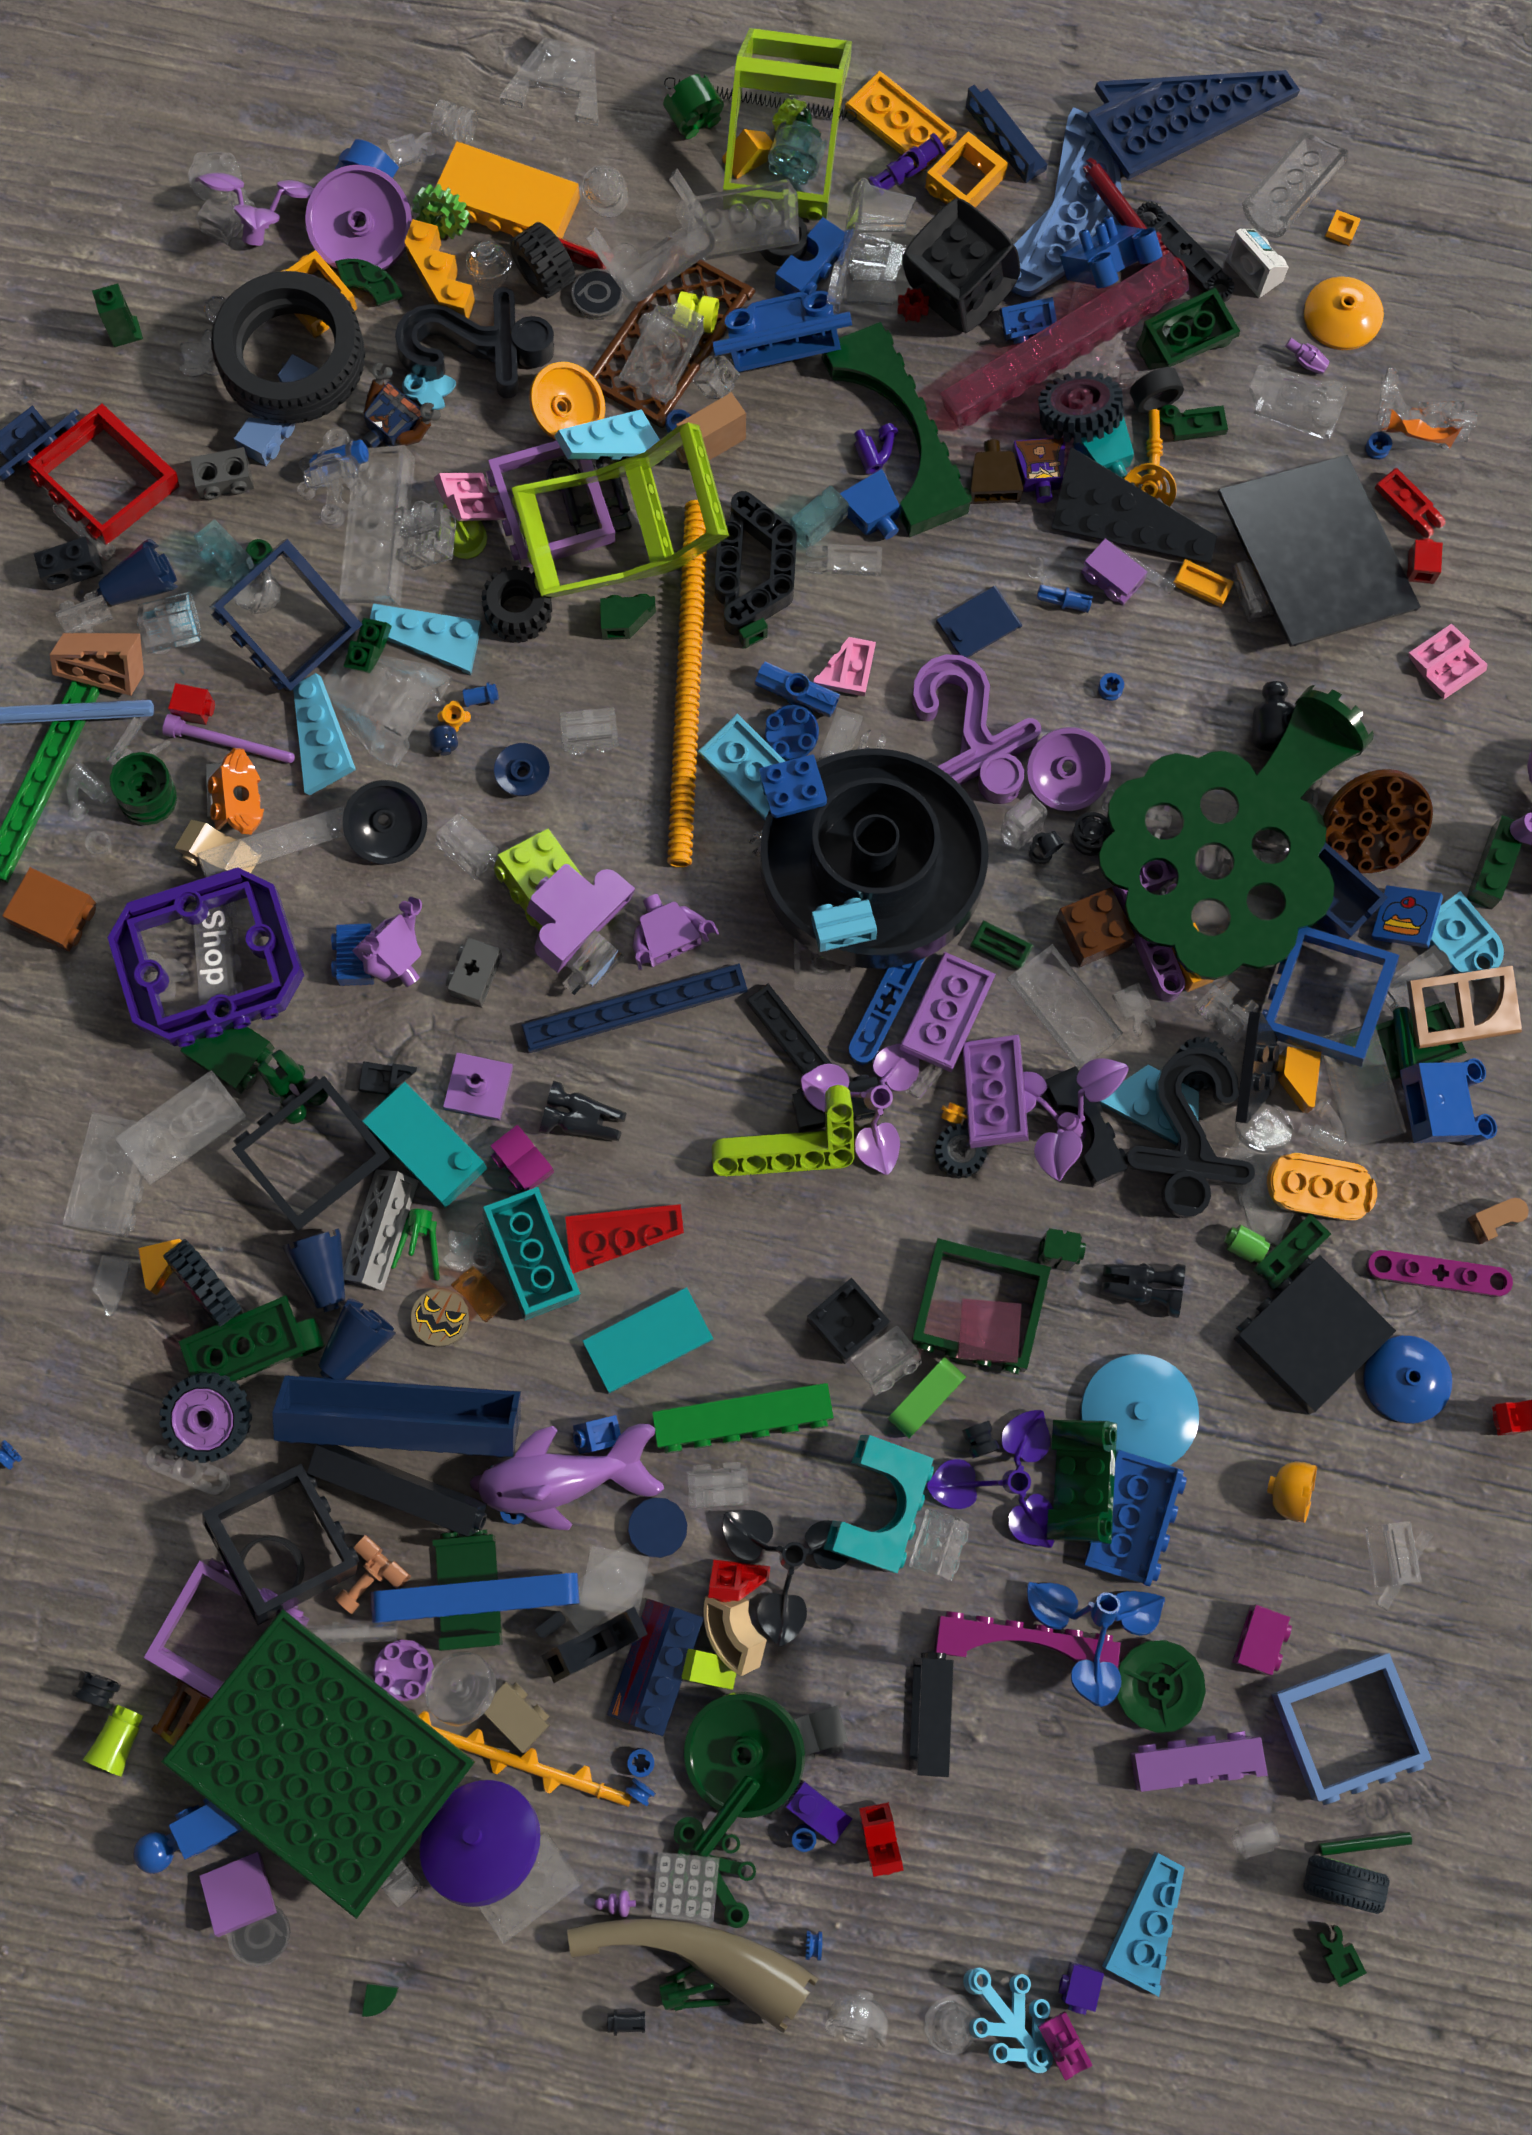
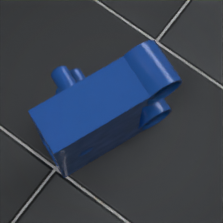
[1059,216,1163,288]
[1400,1058,1497,1145]

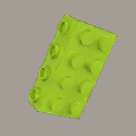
[494,828,582,932]

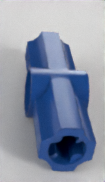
[755,662,840,718]

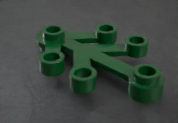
[669,1817,756,1928]

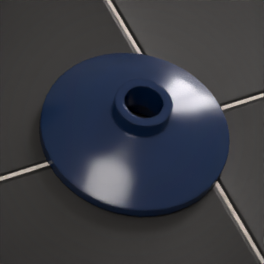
[494,743,550,796]

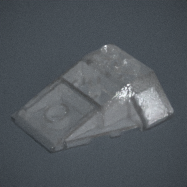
[323,648,453,769]

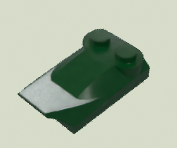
[1136,288,1240,370]

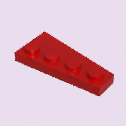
[565,1204,684,1274]

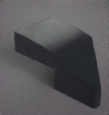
[358,1061,417,1095]

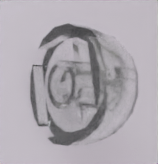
[825,1990,889,2048]

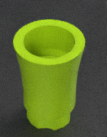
[83,1704,144,1777]

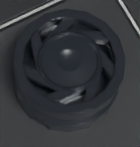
[1072,812,1113,856]
[71,1670,121,1708]

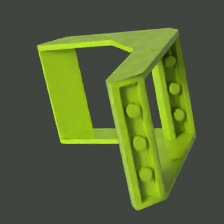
[723,28,852,221]
[512,422,729,597]

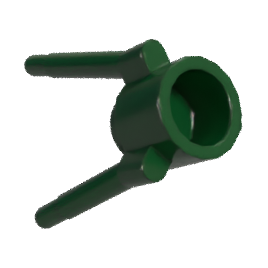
[659,1965,730,2012]

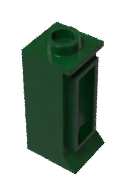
[92,283,143,347]

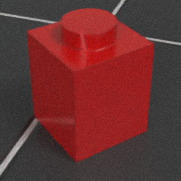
[1407,538,1443,584]
[168,683,215,725]

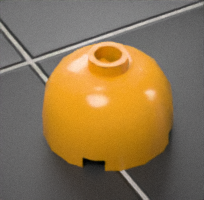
[1267,1461,1317,1523]

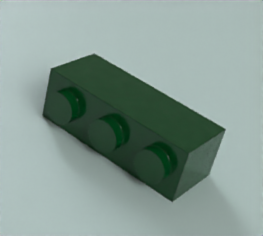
[1466,815,1523,910]

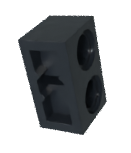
[34,537,104,591]

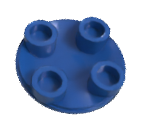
[765,705,819,760]

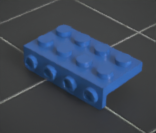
[1084,1449,1187,1587]

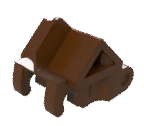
[151,1679,211,1746]

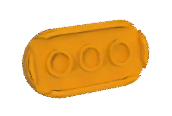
[1267,1153,1377,1221]

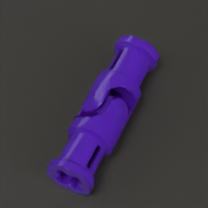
[868,133,946,199]

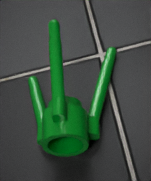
[391,1209,440,1281]

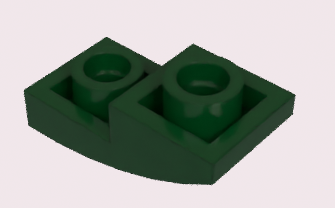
[343,618,392,674]

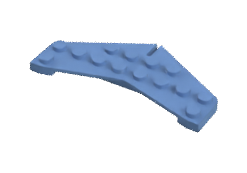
[1011,107,1122,297]

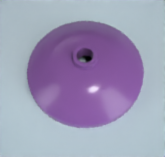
[1027,727,1111,811]

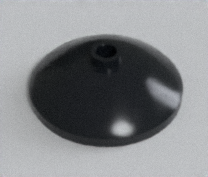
[342,780,428,864]

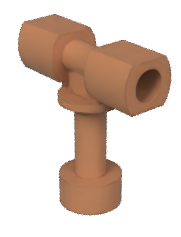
[334,1535,411,1614]

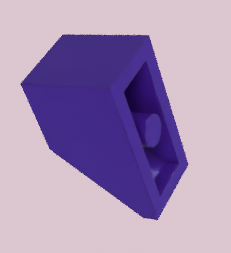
[785,1780,853,1844]

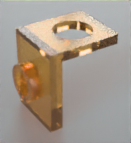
[451,1266,507,1322]

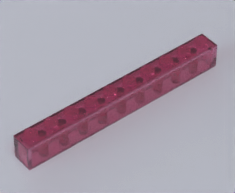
[941,252,1189,430]

